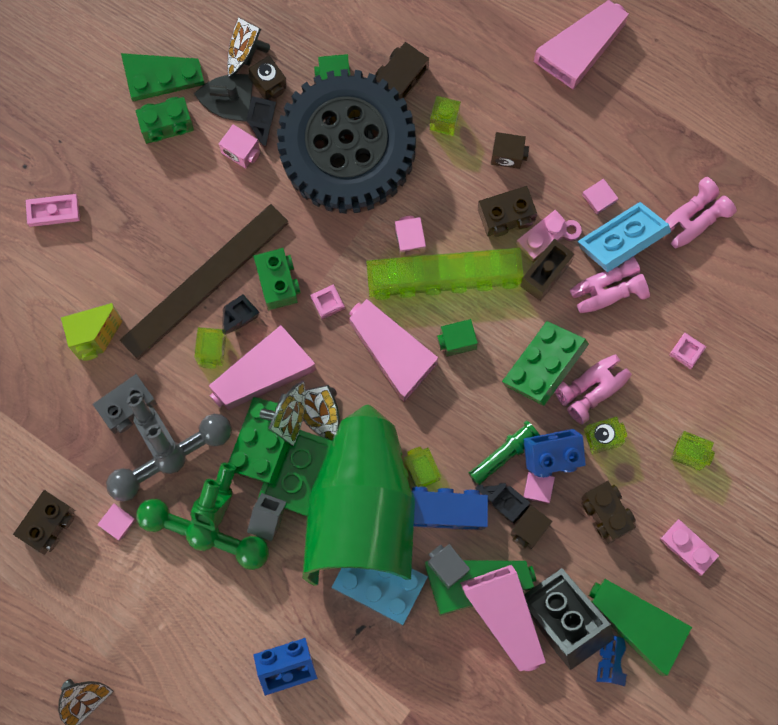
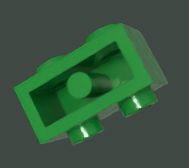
[135,97,194,144]
[253,248,301,311]

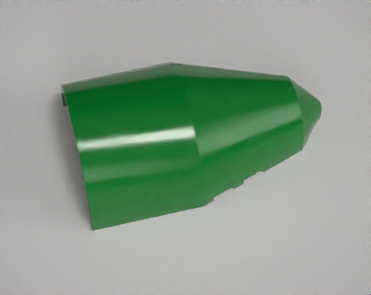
[302,405,415,586]

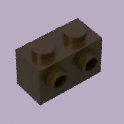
[477,186,537,237]
[581,481,636,544]
[13,490,76,555]

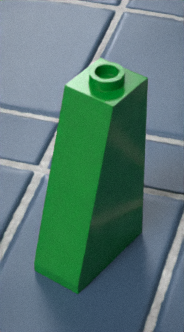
[424,560,537,616]
[588,579,692,676]

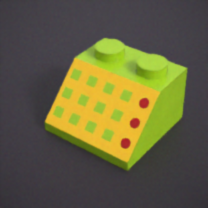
[61,303,122,361]

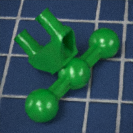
[136,462,269,570]

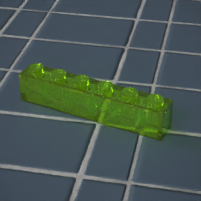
[366,248,524,300]

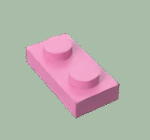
[26,194,80,227]
[660,519,719,576]

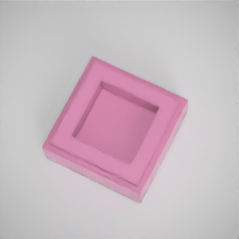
[582,179,618,214]
[310,284,345,319]
[669,333,706,369]
[523,472,555,504]
[98,504,136,541]

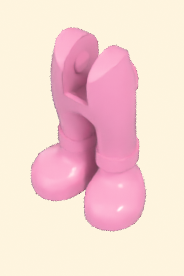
[665,177,737,249]
[570,256,650,313]
[555,354,632,424]

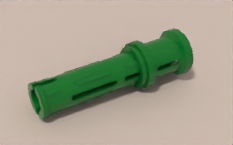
[468,420,540,485]

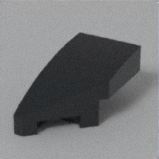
[246,96,276,147]
[222,294,260,335]
[475,483,531,525]

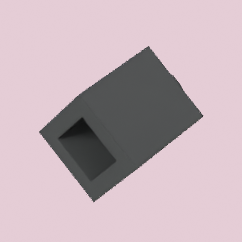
[247,493,287,541]
[428,544,470,589]

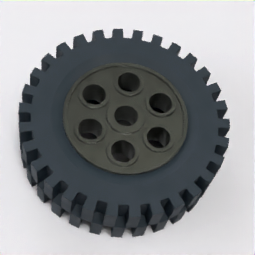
[277,69,416,214]

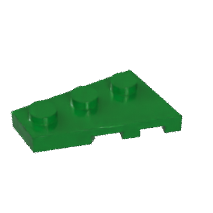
[121,53,205,102]

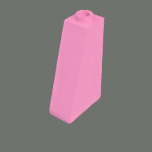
[534,0,629,90]
[349,299,438,402]
[209,325,316,410]
[460,565,546,671]

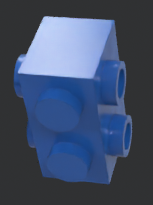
[524,429,586,477]
[253,638,318,696]

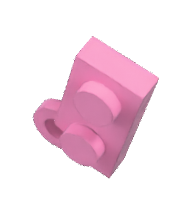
[516,210,582,262]

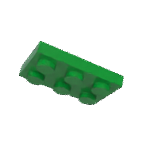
[502,321,589,406]
[228,397,289,485]
[258,430,332,517]

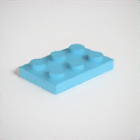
[578,202,671,272]
[332,568,428,625]

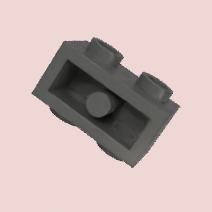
[92,374,157,434]

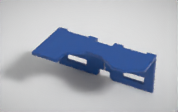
[596,636,627,686]

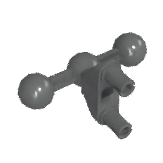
[106,393,232,501]

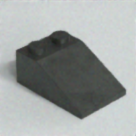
[524,568,614,670]

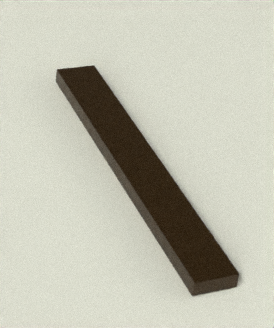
[120,204,289,360]

